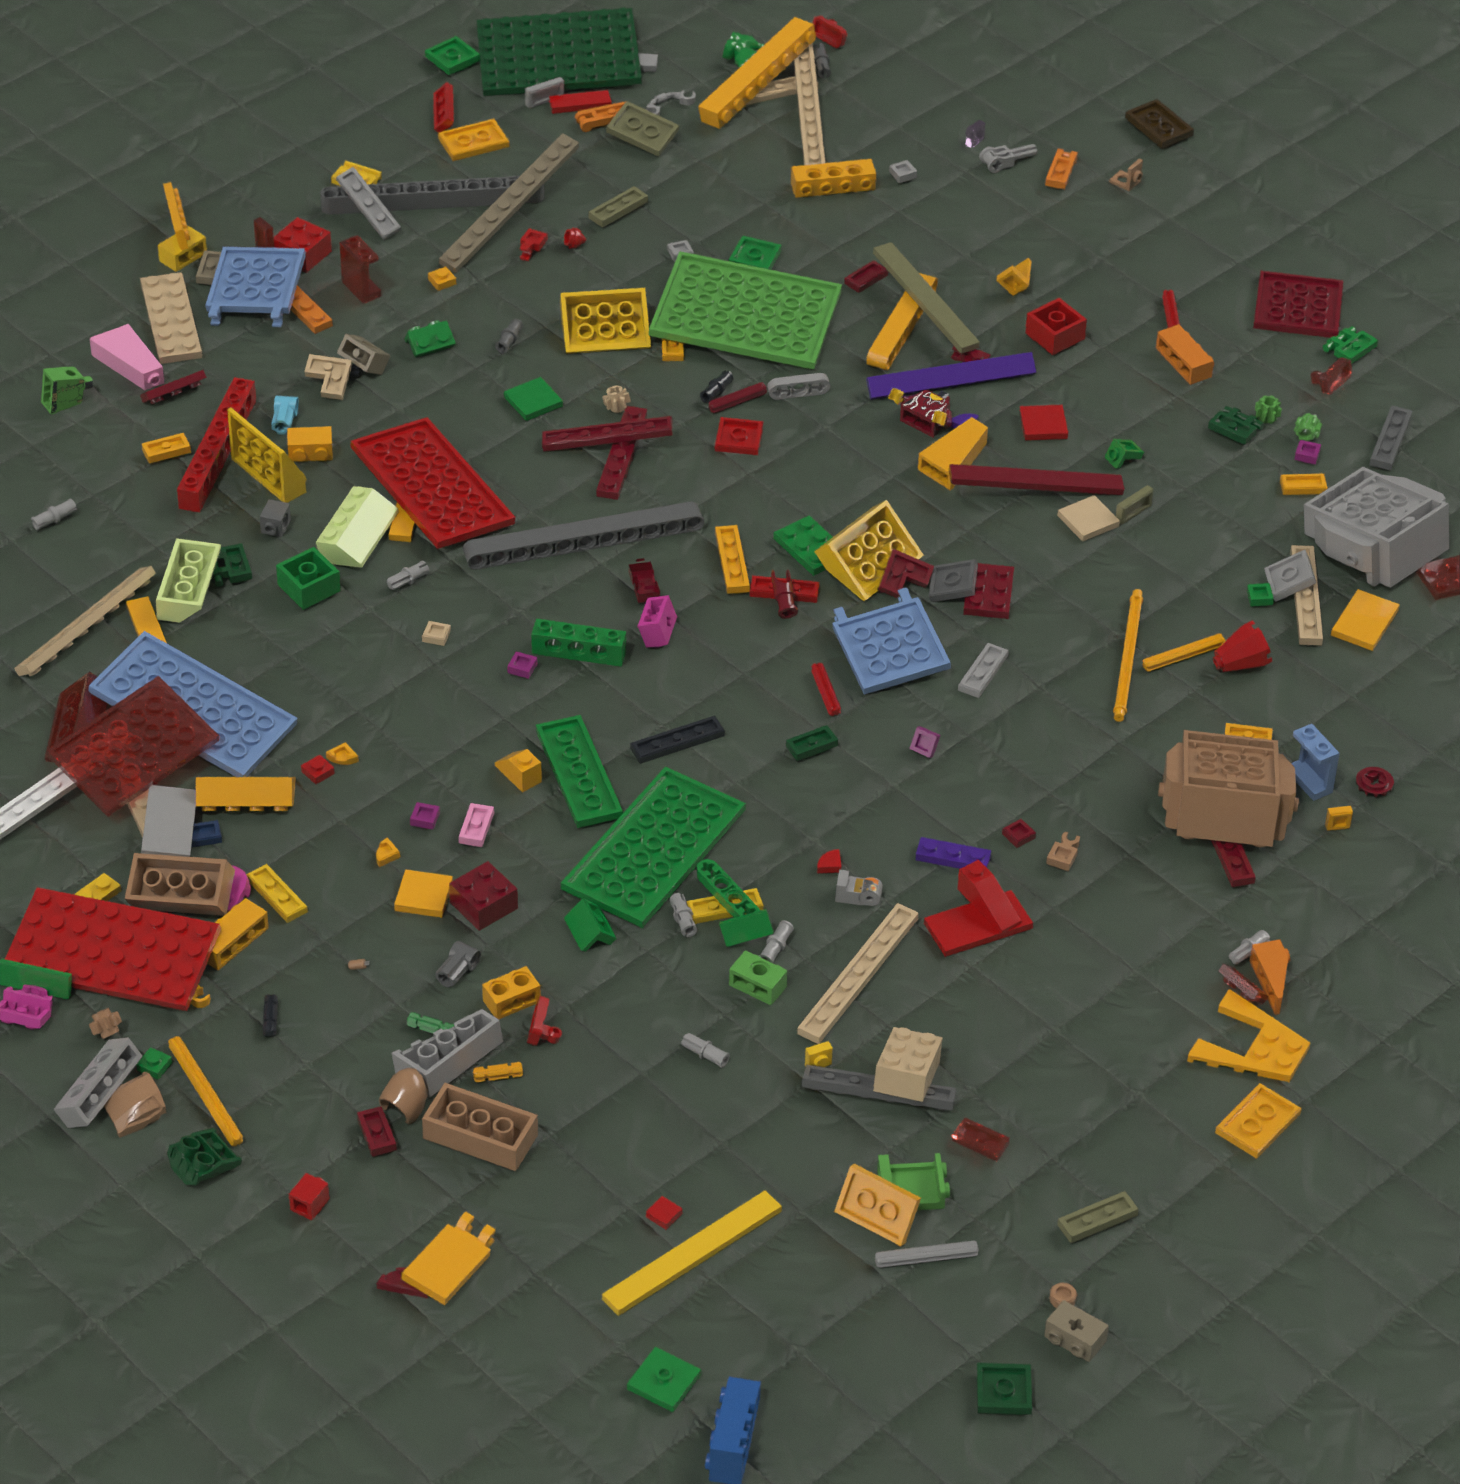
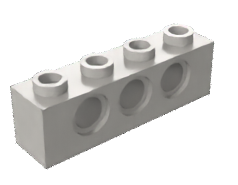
[54,1037,142,1128]

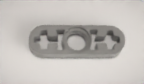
[767,373,830,400]

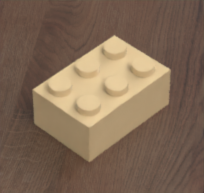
[873,1027,943,1102]

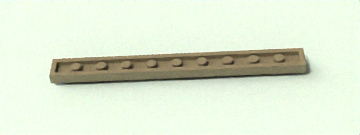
[439,133,579,273]

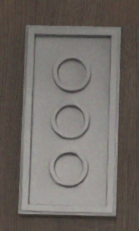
[141,785,196,857]

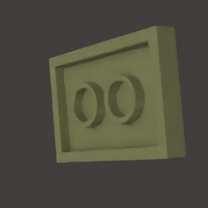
[606,101,679,157]

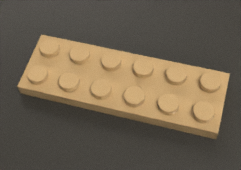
[140,272,202,364]

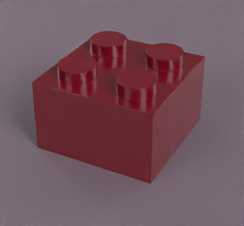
[449,861,518,931]

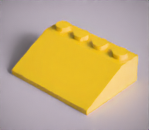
[560,288,651,354]
[227,408,307,503]
[814,500,924,601]

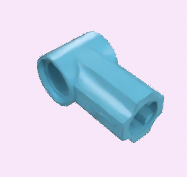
[272,395,299,435]

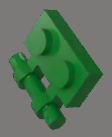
[1323,326,1378,365]

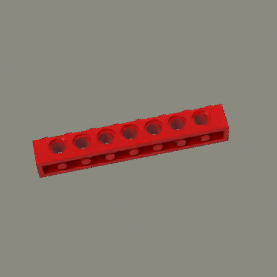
[177,377,256,513]

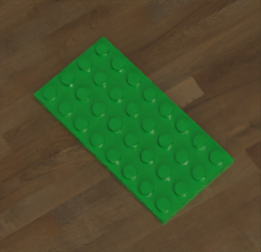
[561,766,746,928]

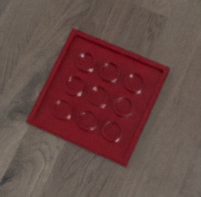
[1253,270,1344,338]

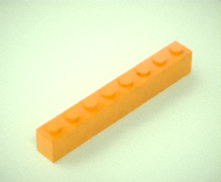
[698,17,816,129]

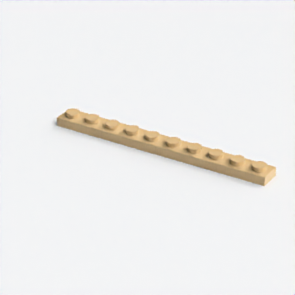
[794,44,825,165]

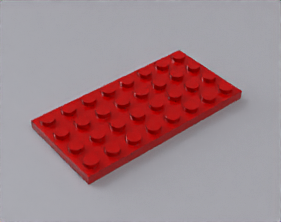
[350,417,516,549]
[5,887,221,1011]

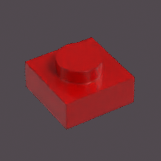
[301,755,335,785]

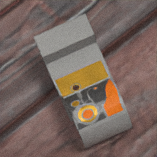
[835,870,883,906]

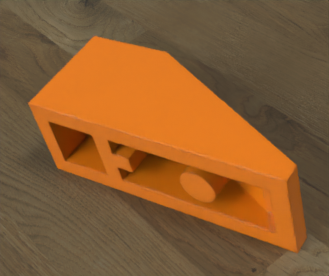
[1250,939,1290,1015]

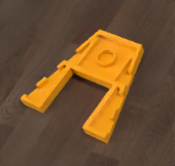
[1187,989,1311,1082]

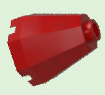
[1213,620,1273,672]

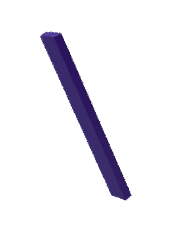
[866,352,1036,400]

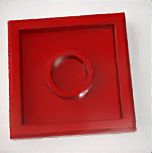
[1019,405,1068,440]
[715,417,764,455]

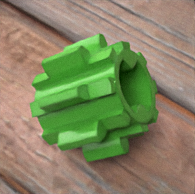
[1255,395,1282,424]
[1294,413,1322,442]

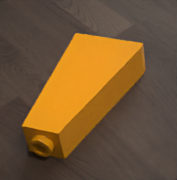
[918,417,988,490]

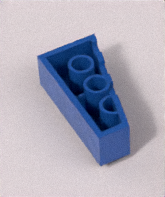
[705,1377,761,1484]

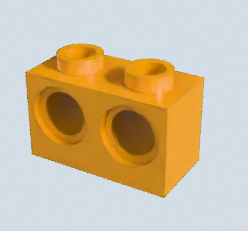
[482,966,541,1019]

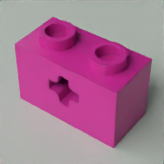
[638,595,677,648]

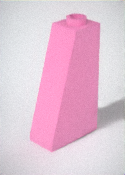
[90,324,164,390]

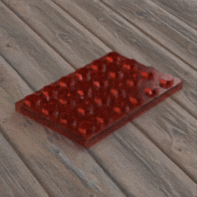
[47,676,219,817]

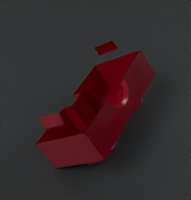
[629,558,660,603]

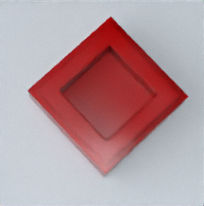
[646,1196,682,1230]

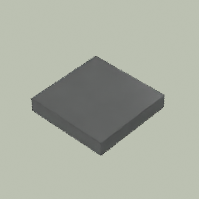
[929,559,978,602]

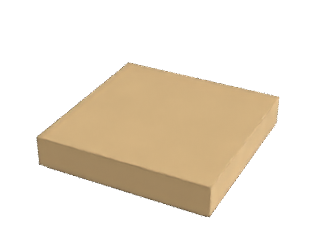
[1057,495,1120,541]

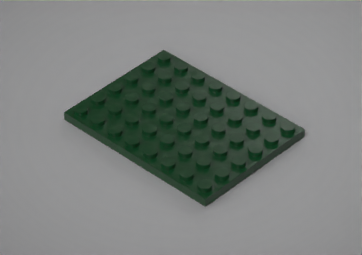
[476,7,642,96]

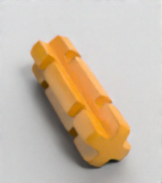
[473,1062,523,1082]

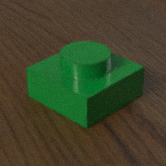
[1247,583,1274,606]
[136,1047,172,1080]

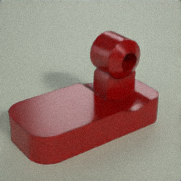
[812,16,847,48]
[527,996,562,1046]

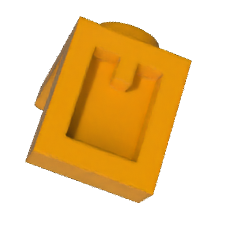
[996,258,1032,296]

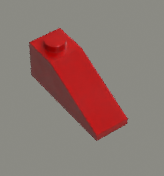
[957,859,1021,934]

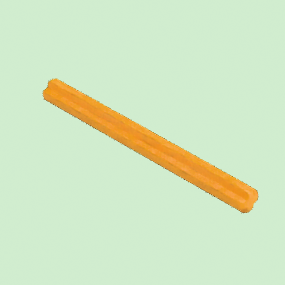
[168,1036,243,1147]

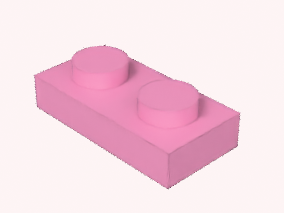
[459,803,494,847]

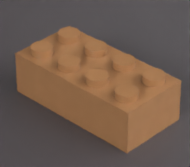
[125,853,235,916]
[422,1083,538,1171]

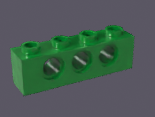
[531,618,626,667]

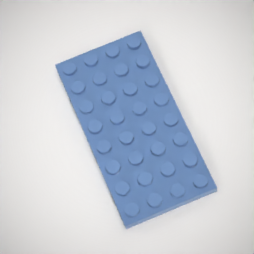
[88,631,298,777]

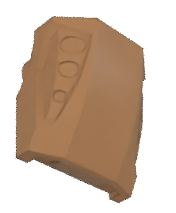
[104,1072,166,1138]

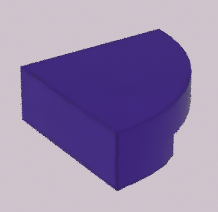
[950,413,979,428]

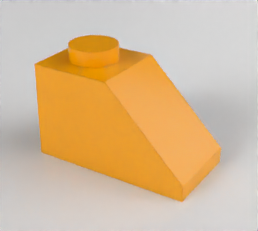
[495,749,542,792]

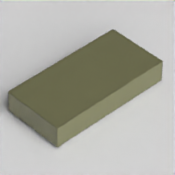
[1116,485,1153,525]

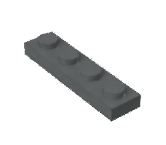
[1370,405,1412,470]

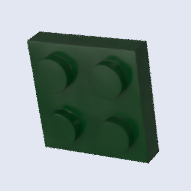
[976,1363,1032,1415]

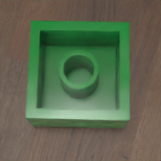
[276,547,341,609]

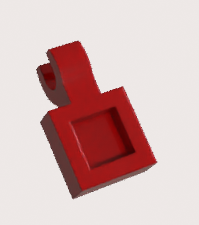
[520,228,548,261]

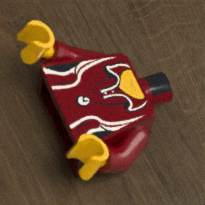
[888,388,952,438]

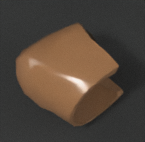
[379,1068,427,1125]

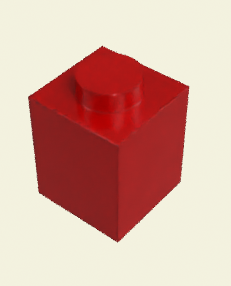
[289,1173,329,1220]

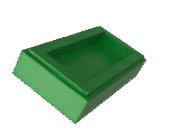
[719,909,774,947]

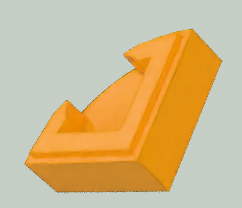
[326,742,359,765]
[376,837,400,867]

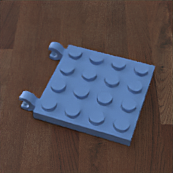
[206,247,306,327]
[832,588,951,695]

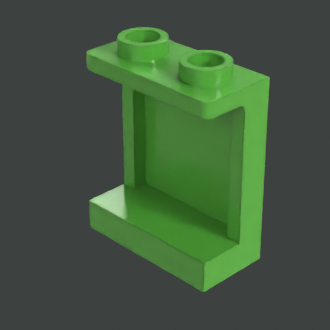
[877,1153,950,1210]

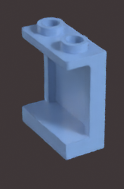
[1291,724,1339,801]

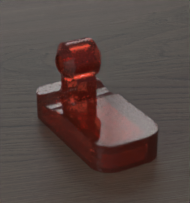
[1310,357,1352,394]

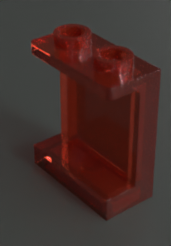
[339,235,381,304]

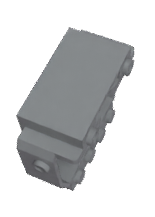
[1304,467,1449,587]

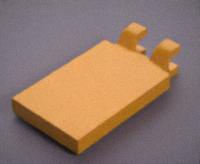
[401,1211,496,1305]

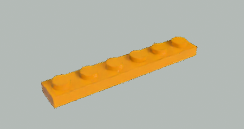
[163,182,191,250]

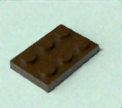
[1125,99,1194,149]

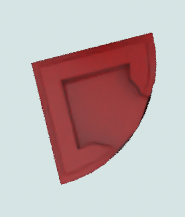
[817,849,842,873]

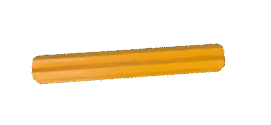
[1142,633,1225,672]

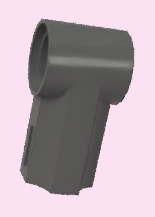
[435,941,481,988]

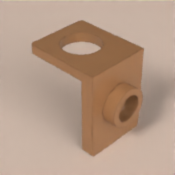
[1109,159,1143,191]

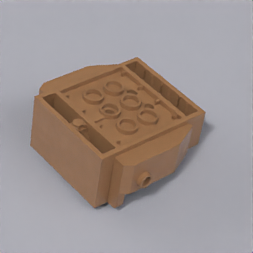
[1158,730,1299,847]

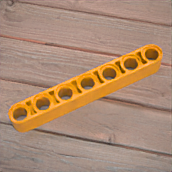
[866,273,938,370]

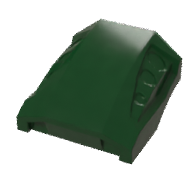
[167,1128,243,1185]

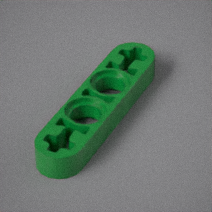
[697,859,760,918]

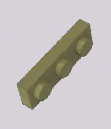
[589,186,648,228]
[1057,1191,1139,1243]

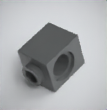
[260,499,291,537]

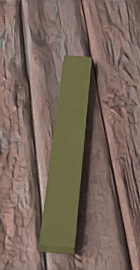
[873,242,980,353]

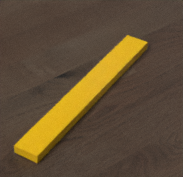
[602,1190,782,1316]

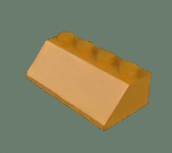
[196,777,296,811]

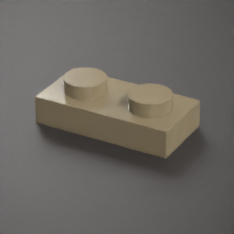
[196,250,221,285]

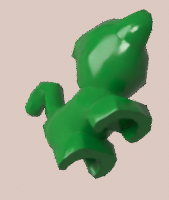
[722,31,764,68]

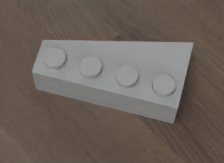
[392,1009,503,1097]

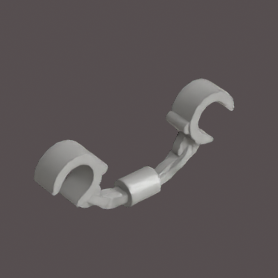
[647,90,696,116]

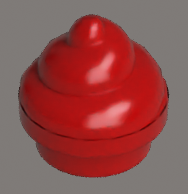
[564,228,586,249]

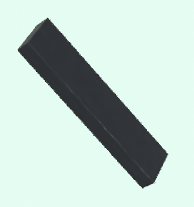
[630,715,725,764]

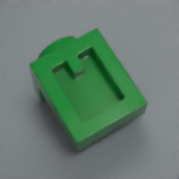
[1105,439,1144,469]

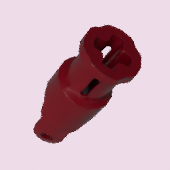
[771,570,798,619]

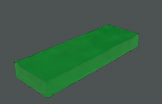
[0,959,72,999]

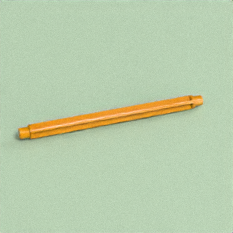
[1113,589,1143,722]

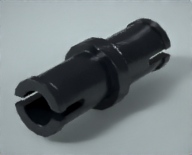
[700,370,734,403]

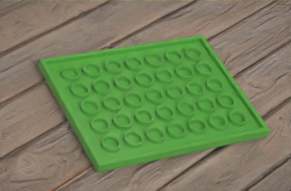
[649,251,842,369]

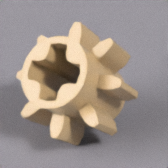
[602,385,631,413]

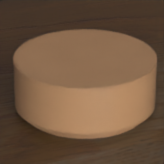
[1050,1283,1077,1308]

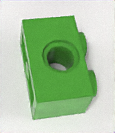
[729,950,787,1005]

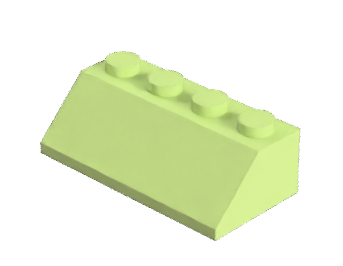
[316,486,399,568]
[156,538,221,623]

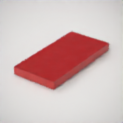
[924,890,1033,957]

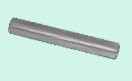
[875,1240,978,1268]

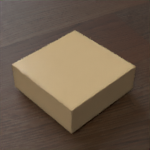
[422,621,451,646]

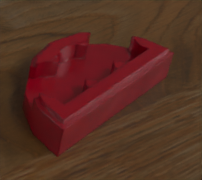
[377,1267,428,1299]

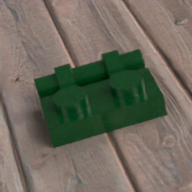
[1208,406,1264,445]
[211,543,252,587]

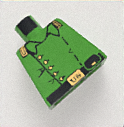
[41,366,93,414]

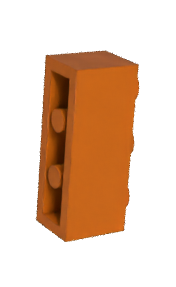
[1156,325,1214,385]

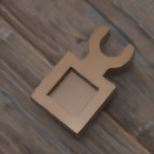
[1046,832,1080,871]

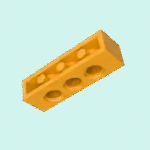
[791,159,876,198]

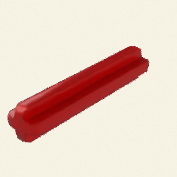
[1162,290,1180,328]
[811,662,841,716]

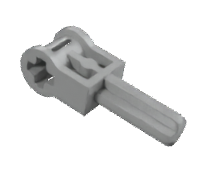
[979,144,1037,173]

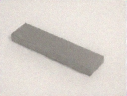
[336,167,401,240]

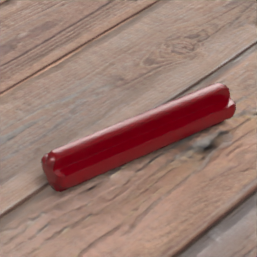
[708,382,767,413]

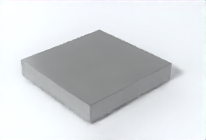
[1264,550,1317,602]

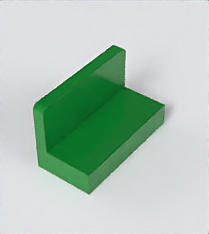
[564,898,617,952]

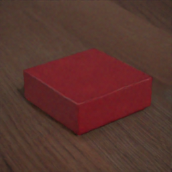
[1002,819,1036,848]

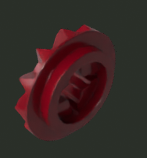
[1356,767,1394,797]

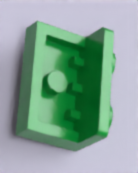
[404,320,456,358]

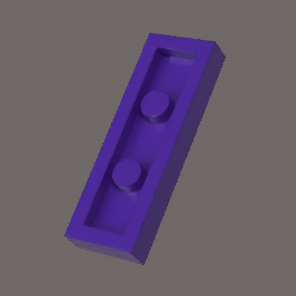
[915,837,991,869]

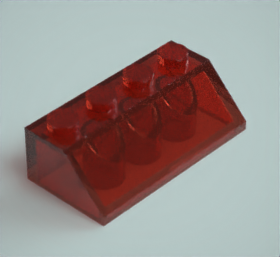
[44,671,108,763]

